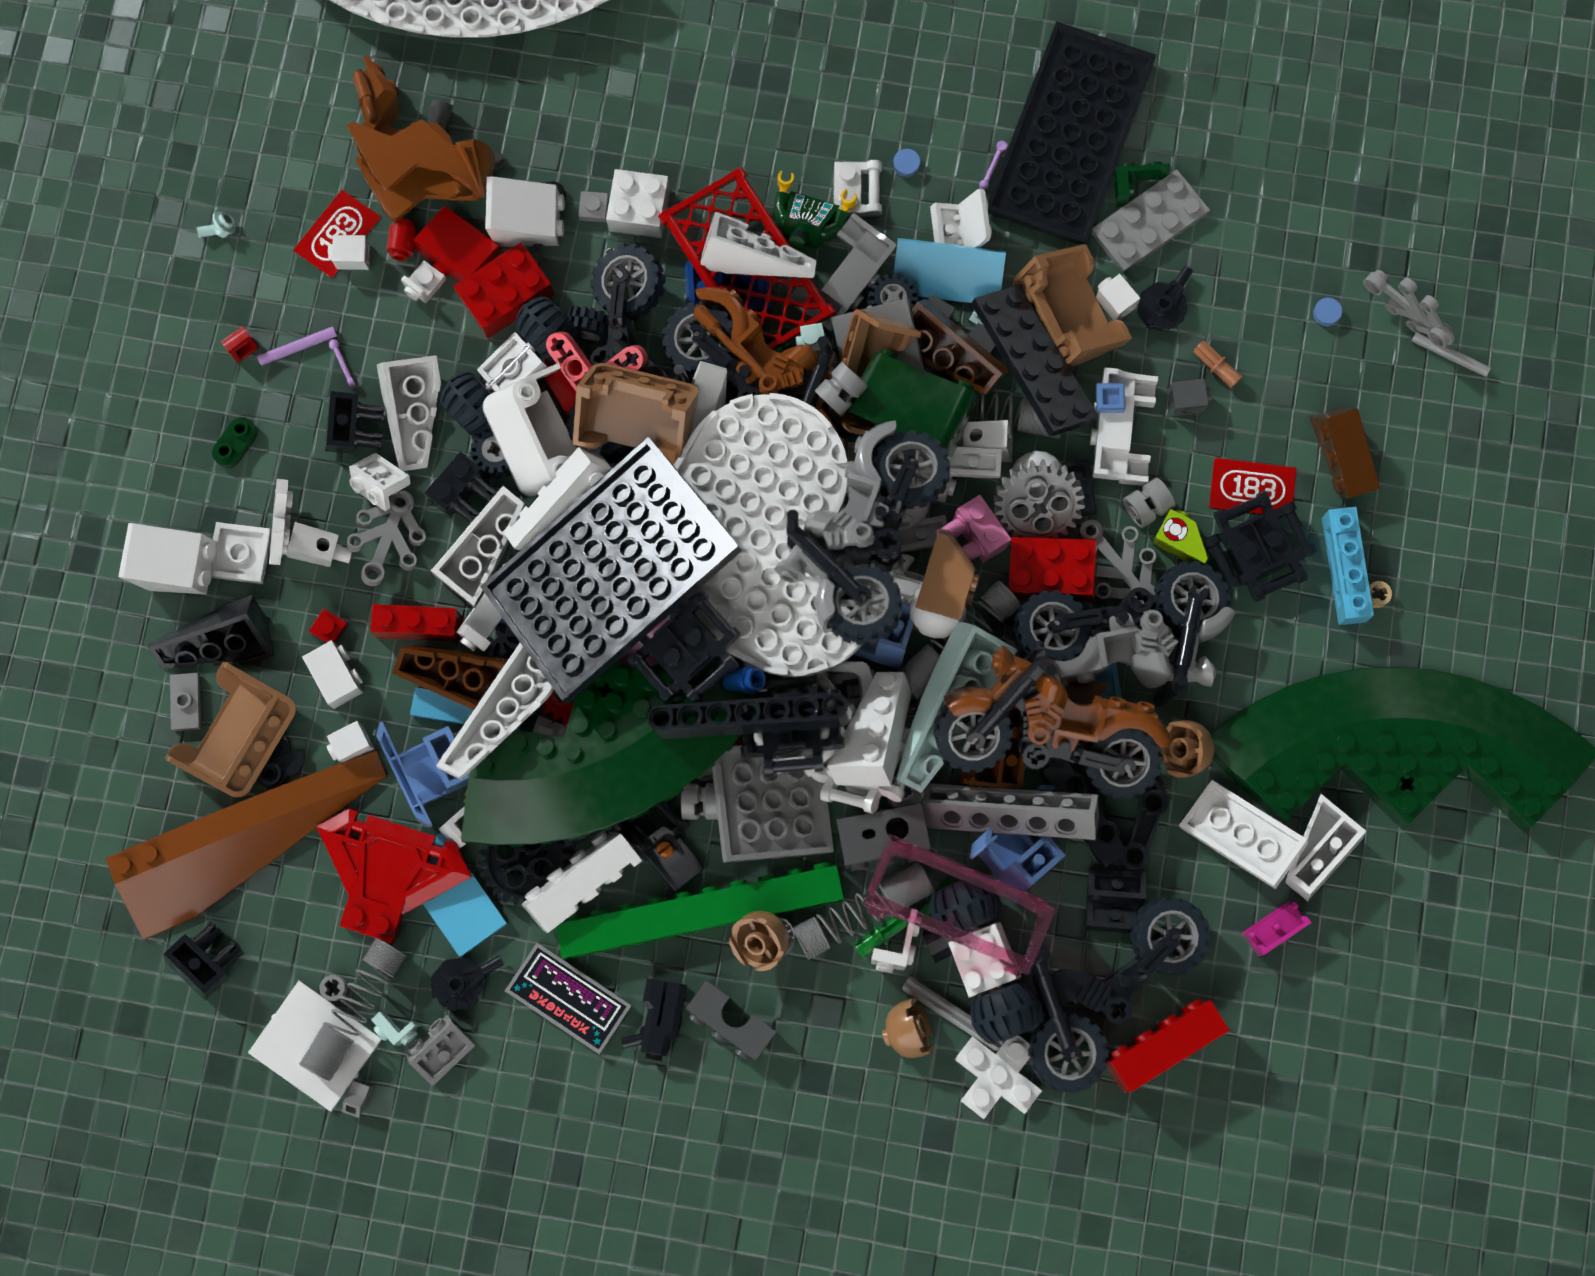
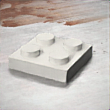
[211,522,272,584]

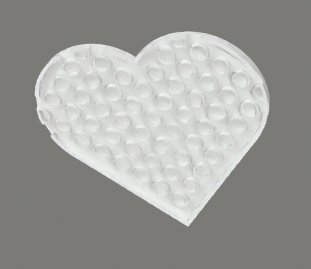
[665,393,881,677]

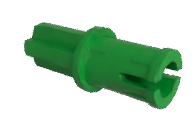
[853,913,908,958]

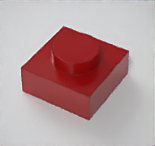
[308,608,349,644]

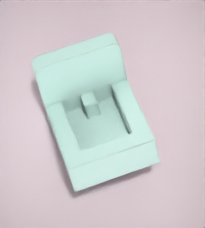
[371,1012,420,1046]

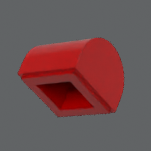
[221,326,259,363]

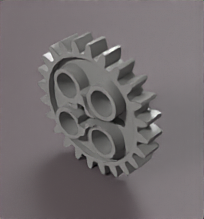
[993,459,1085,539]

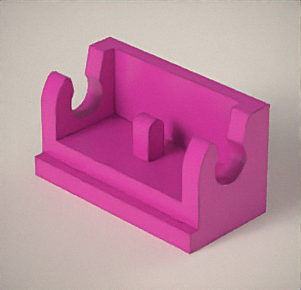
[1242,901,1311,957]

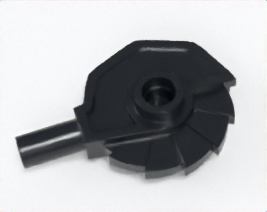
[1137,266,1193,331]
[431,955,504,1011]

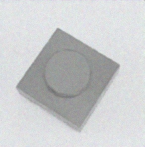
[578,191,608,222]

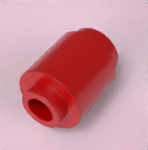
[386,219,416,261]

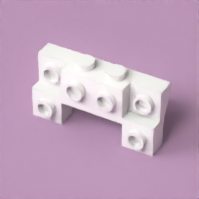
[1090,367,1158,486]

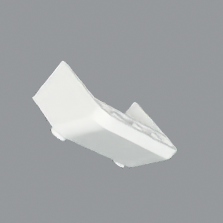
[482,363,569,497]

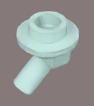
[197,211,236,238]

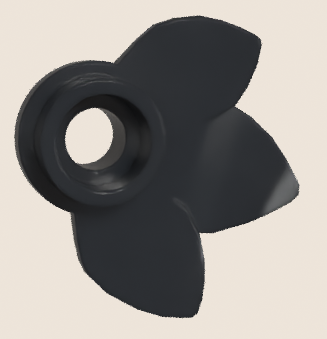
[258,735,305,789]

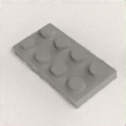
[1091,170,1210,274]

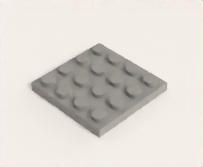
[712,744,834,863]

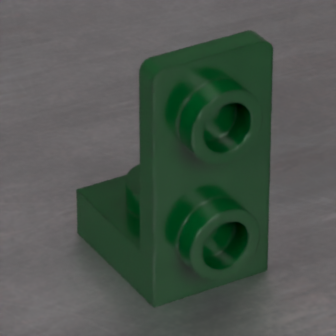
[1113,161,1171,208]

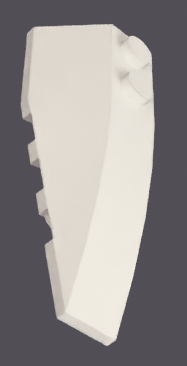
[436,643,554,780]

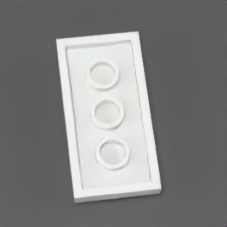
[1179,780,1309,889]

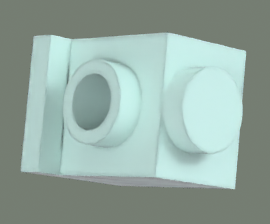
[795,323,824,357]

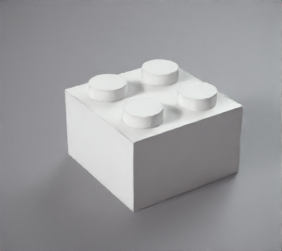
[606,169,670,239]

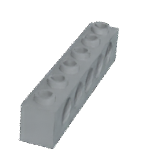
[922,784,1099,840]

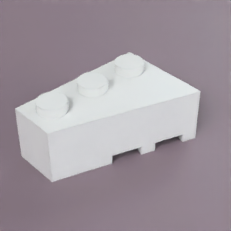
[1285,794,1366,902]

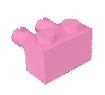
[935,495,1012,563]

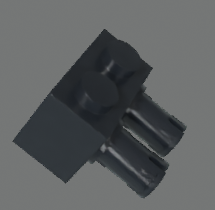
[325,391,385,454]
[424,452,499,525]
[163,921,244,1001]

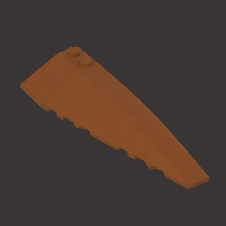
[105,750,387,940]

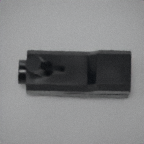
[621,978,687,1061]

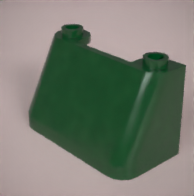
[846,349,979,457]

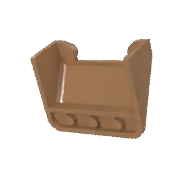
[164,662,296,797]

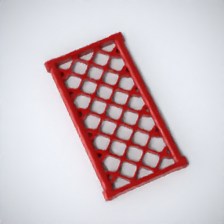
[658,167,837,350]

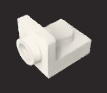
[401,261,446,303]

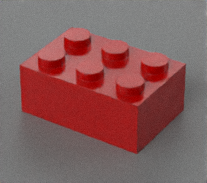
[453,242,555,339]
[1008,537,1098,602]

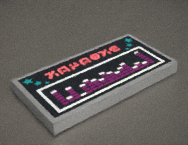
[505,943,632,1055]

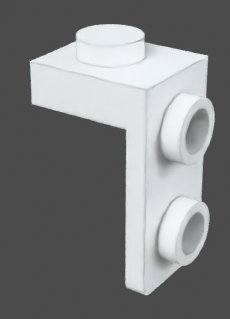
[456,594,502,651]

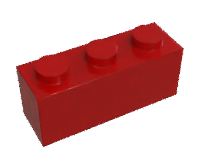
[370,604,462,642]

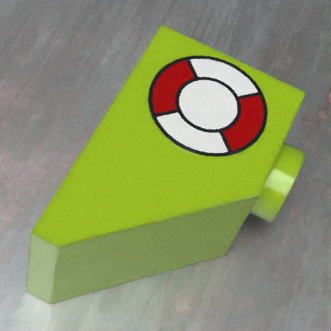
[1152,509,1208,565]

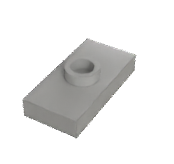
[170,673,201,731]

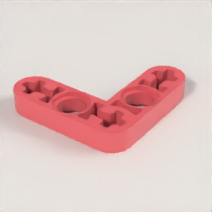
[546,332,648,391]

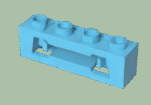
[1322,507,1374,625]

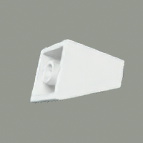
[486,177,565,247]
[118,523,216,595]

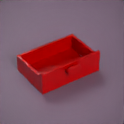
[413,206,500,282]

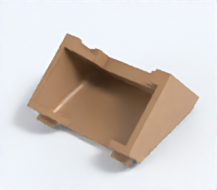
[1013,244,1132,368]
[572,363,699,465]

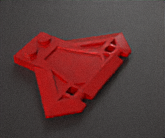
[316,809,472,943]

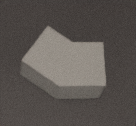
[342,1081,373,1118]

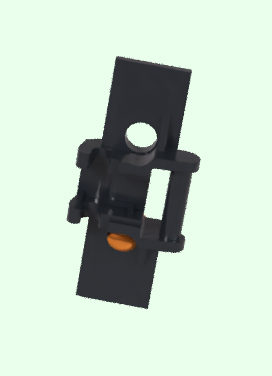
[612,801,705,892]

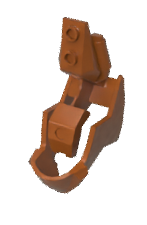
[346,55,495,221]

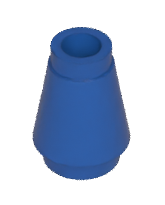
[723,665,766,694]

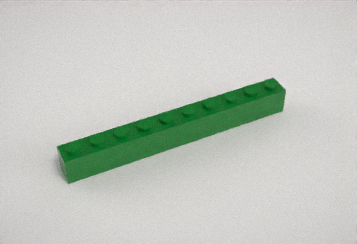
[556,862,844,960]

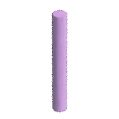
[257,326,337,366]

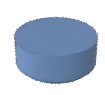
[893,149,920,177]
[1313,298,1342,327]

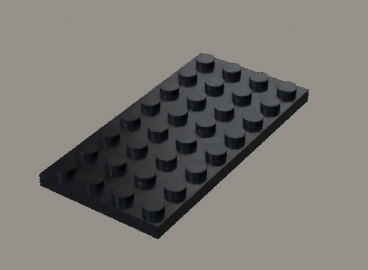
[988,21,1156,245]

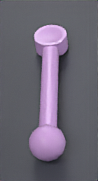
[979,141,1007,190]
[329,339,357,390]

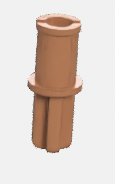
[1193,341,1243,389]

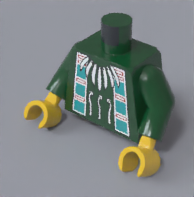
[773,171,857,250]

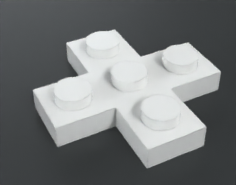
[269,479,293,565]
[954,1036,1042,1119]

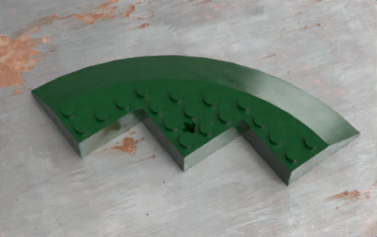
[461,654,782,846]
[1211,667,1595,831]

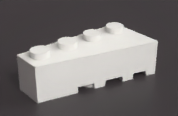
[503,447,612,550]
[431,486,525,608]
[827,672,912,787]
[522,831,642,933]

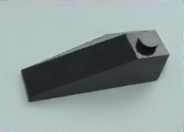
[147,595,274,668]

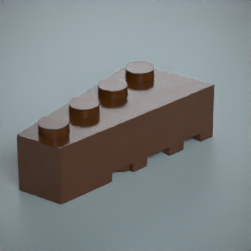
[911,299,1009,394]
[392,645,508,710]

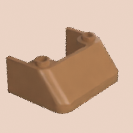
[828,309,921,435]
[912,528,980,641]

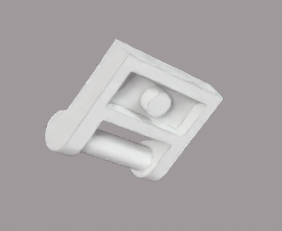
[834,160,882,216]

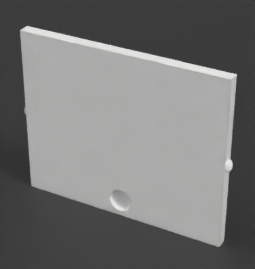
[248,981,382,1112]

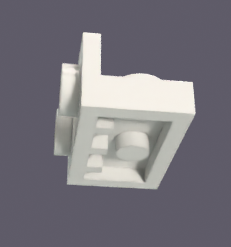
[349,453,410,511]

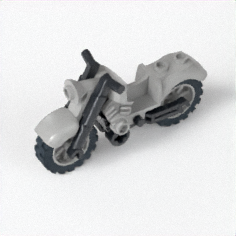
[774,420,950,645]
[1013,561,1235,707]

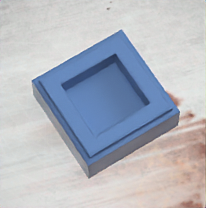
[1096,383,1125,413]

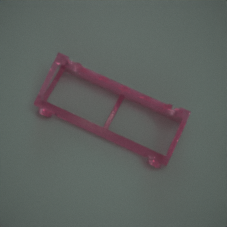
[863,834,1056,976]

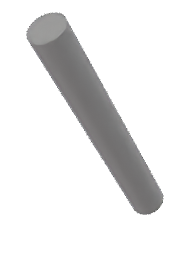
[1411,332,1491,377]

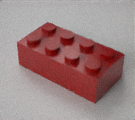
[1106,999,1230,1093]

